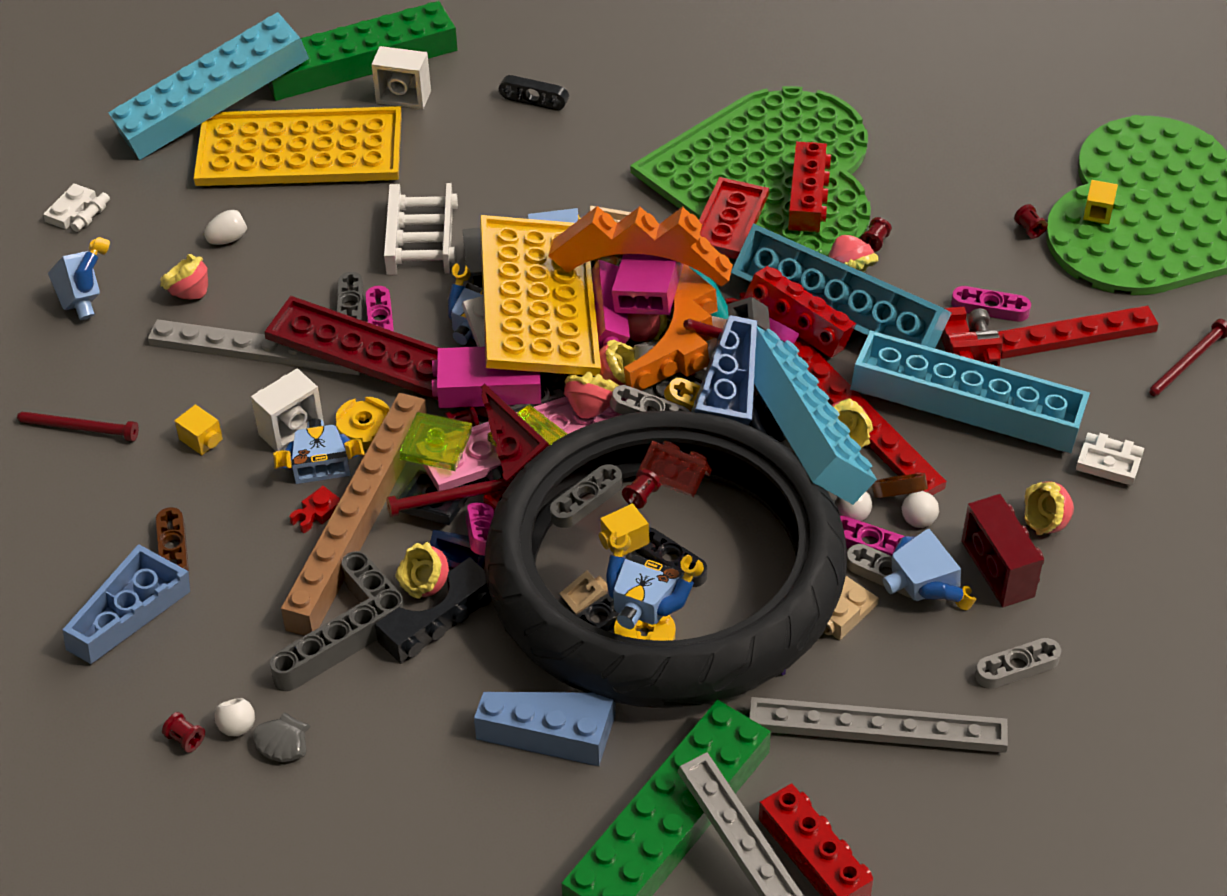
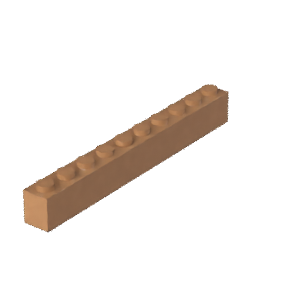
[281,393,428,636]

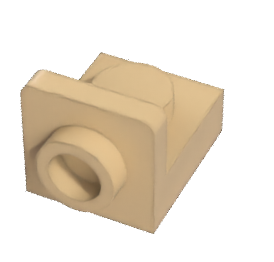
[559,570,608,615]

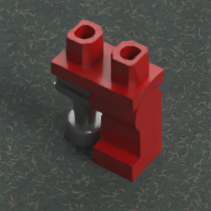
[941,307,1003,367]

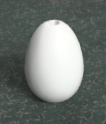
[204,210,247,245]

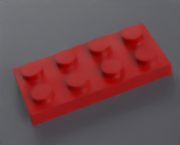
[699,177,769,259]

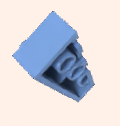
[691,315,757,426]
[63,544,190,664]
[474,692,616,766]

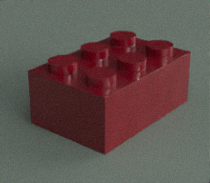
[961,494,1044,607]

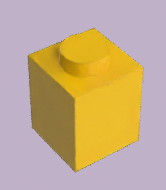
[1083,180,1118,224]
[174,404,223,455]
[599,503,649,556]

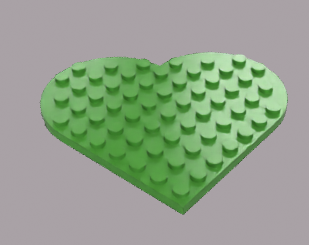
[630,86,871,256]
[1046,115,1227,295]

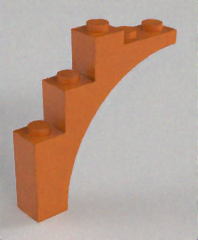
[548,206,733,287]
[624,264,718,391]

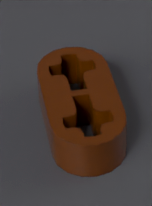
[872,473,928,498]

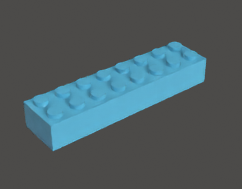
[108,12,309,160]
[731,223,951,348]
[754,326,877,505]
[851,330,1090,453]

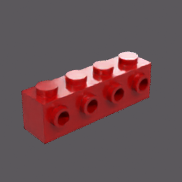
[788,141,831,232]
[743,266,856,358]
[759,783,873,896]

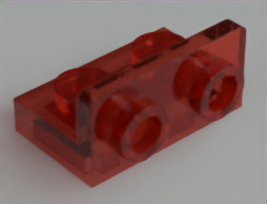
[638,441,712,498]

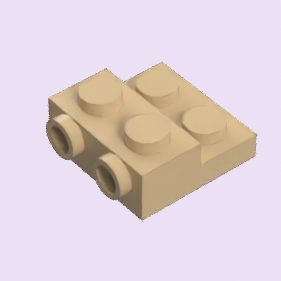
[823,576,879,640]

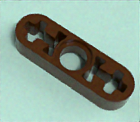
[156,507,189,571]

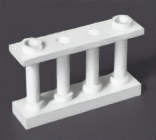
[384,183,458,275]

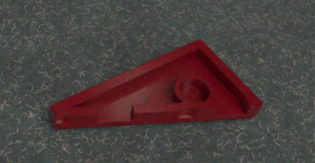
[481,383,549,485]

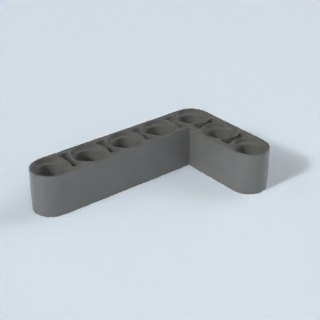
[270,551,404,691]

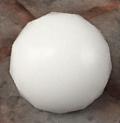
[902,491,939,528]
[835,492,872,521]
[214,698,255,736]

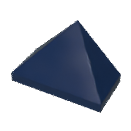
[430,530,485,569]

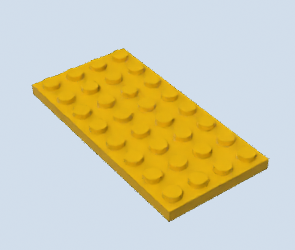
[194,106,402,186]
[480,215,601,376]

